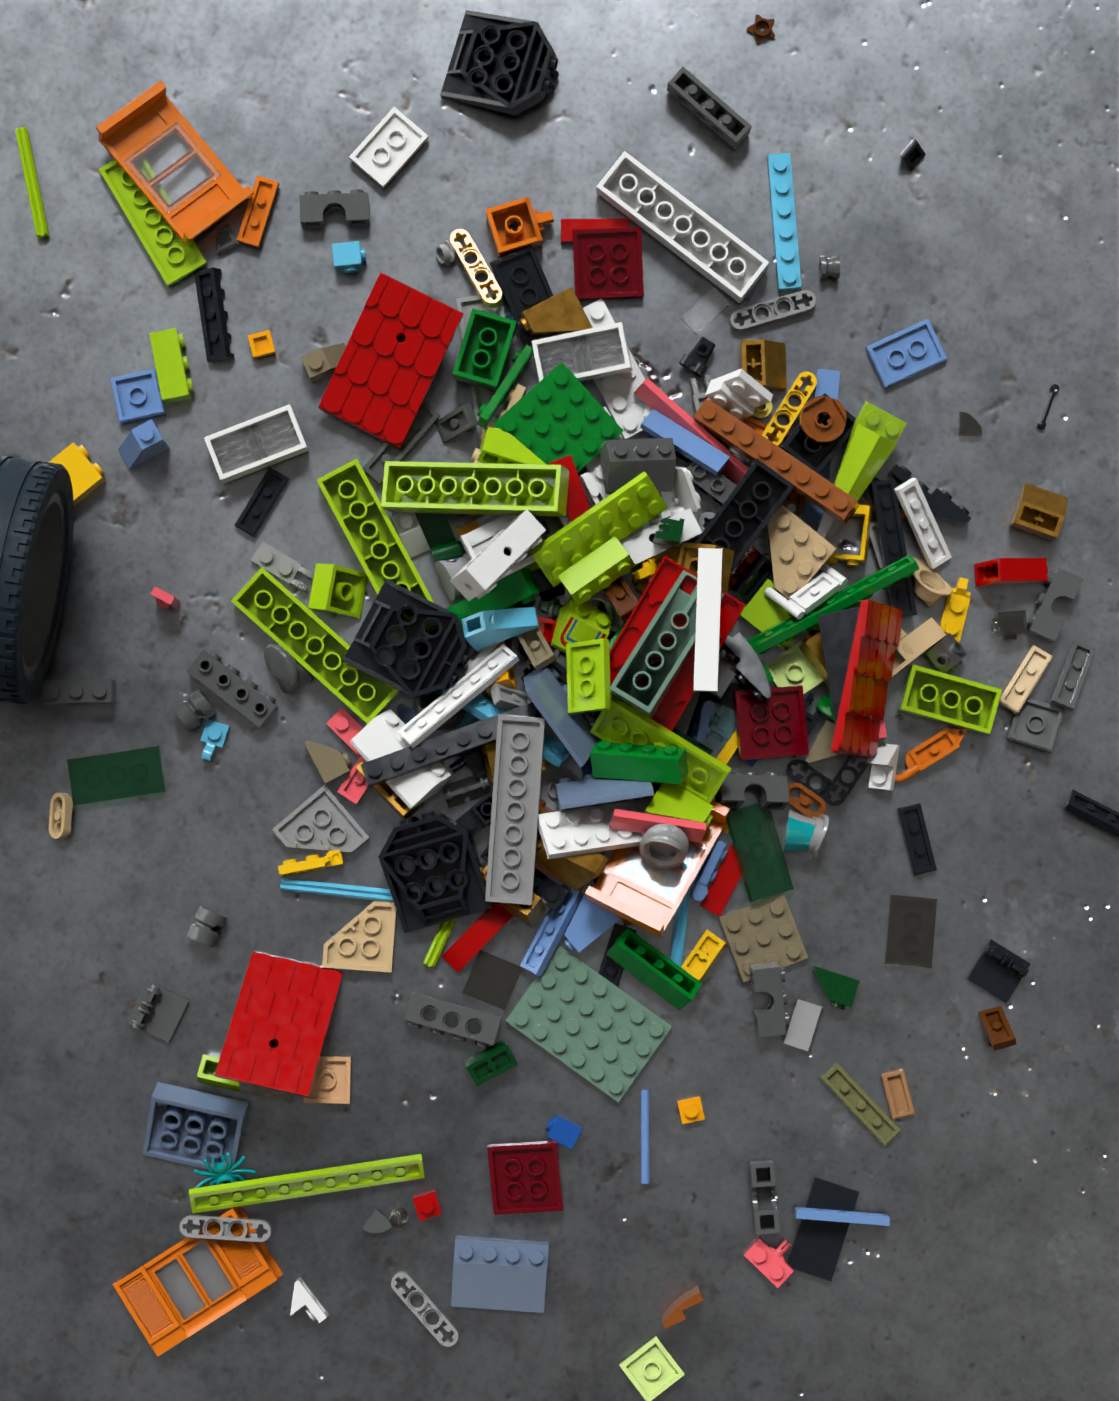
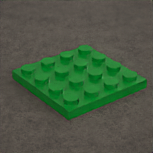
[493,362,623,473]

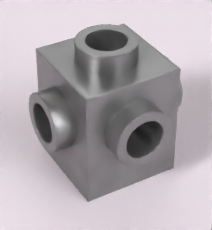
[925,633,967,673]

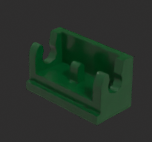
[653,518,685,548]
[464,1039,518,1087]

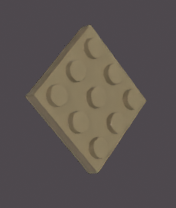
[718,893,808,982]

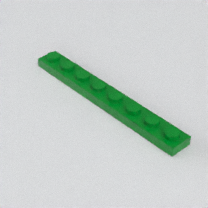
[747,555,920,654]

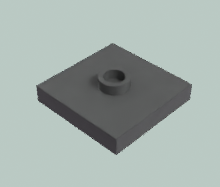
[1007,698,1065,753]

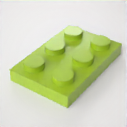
[566,638,611,714]

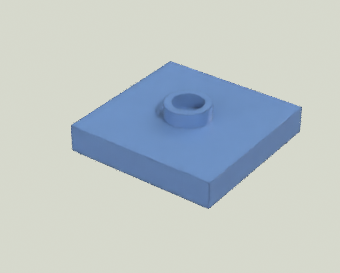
[110,368,165,423]

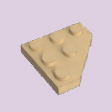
[768,505,837,600]
[322,901,397,973]

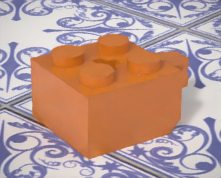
[485,197,554,258]

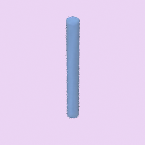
[641,1090,650,1184]

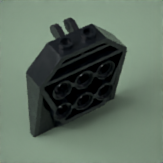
[440,10,559,115]
[343,579,469,699]
[378,811,493,933]

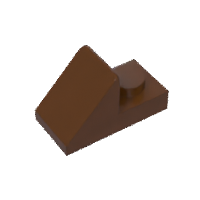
[979,1006,1016,1051]

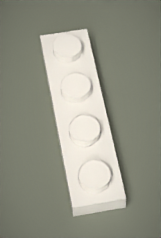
[894,478,952,569]

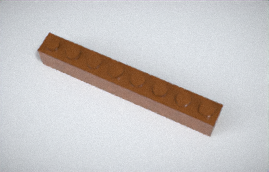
[693,398,859,525]

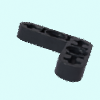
[786,755,869,806]

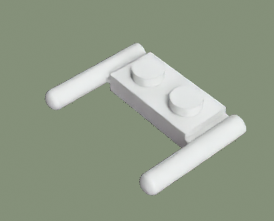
[764,563,848,620]

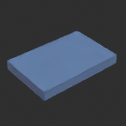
[866,319,948,389]

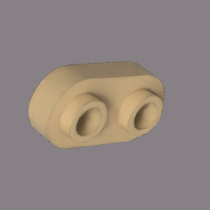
[49,792,73,839]

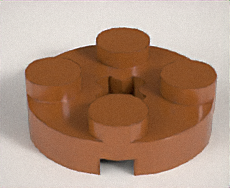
[799,396,847,443]

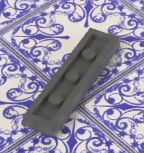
[362,401,440,484]

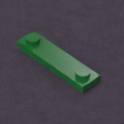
[477,345,534,428]

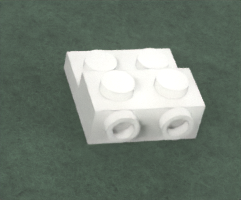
[706,369,773,420]

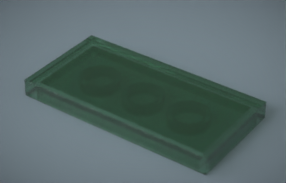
[67,746,166,806]
[727,803,794,902]

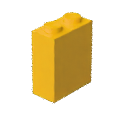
[49,442,106,506]

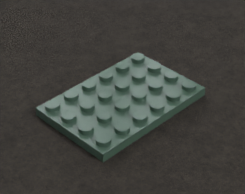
[505,945,672,1103]

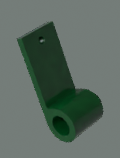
[415,513,466,562]

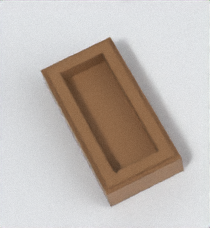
[881,1068,915,1120]

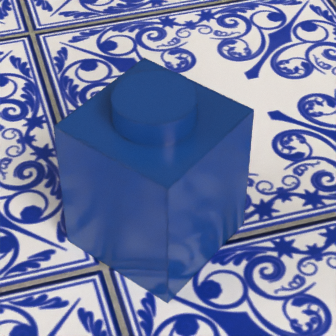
[545,1114,583,1150]

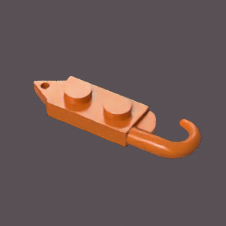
[894,727,967,783]

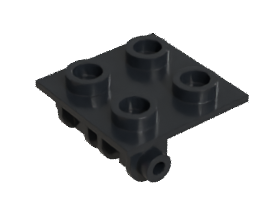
[967,939,1031,1003]

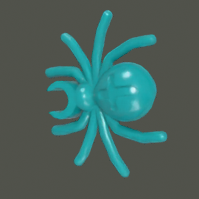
[194,1152,256,1188]

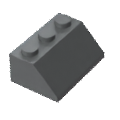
[599,438,676,494]

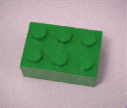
[453,308,517,391]

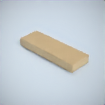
[999,645,1053,715]

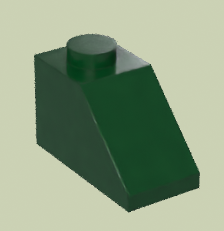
[812,966,860,1010]

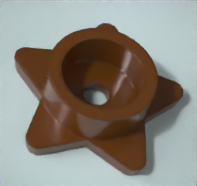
[747,14,775,44]

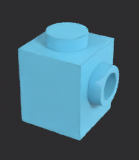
[332,241,366,273]

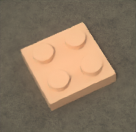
[303,1056,351,1104]

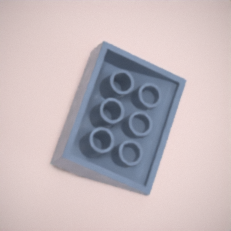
[523,665,600,767]
[555,774,654,811]
[142,1082,249,1170]
[451,1236,549,1313]

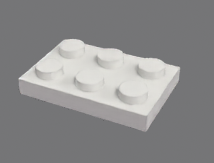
[349,107,429,189]

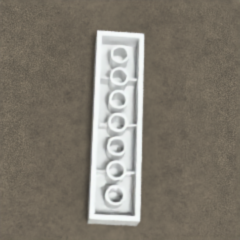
[596,151,769,303]

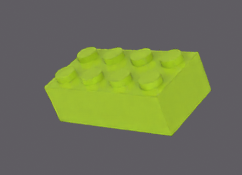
[897,665,1002,736]

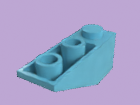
[461,607,539,651]

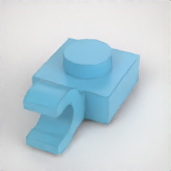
[200,719,230,762]

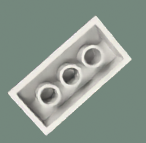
[349,709,451,809]

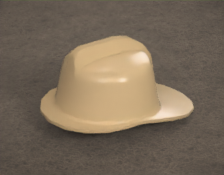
[913,558,952,606]

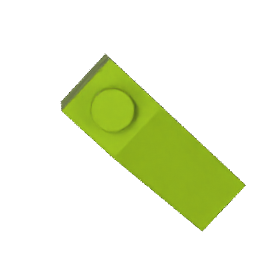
[477,427,547,465]

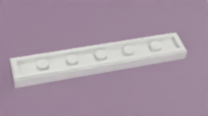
[694,548,722,692]
[397,644,519,748]

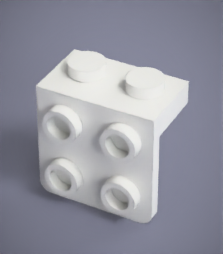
[658,466,701,519]

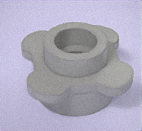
[436,240,455,266]

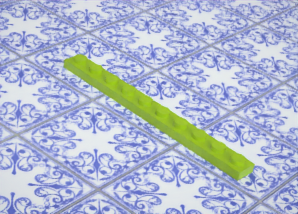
[189,1154,425,1214]

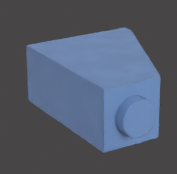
[118,419,170,469]
[564,882,621,952]

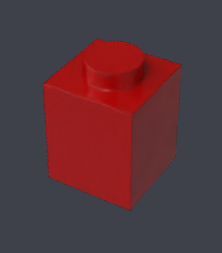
[413,1189,443,1221]

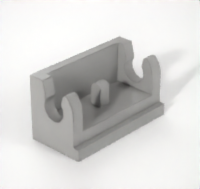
[784,999,824,1052]

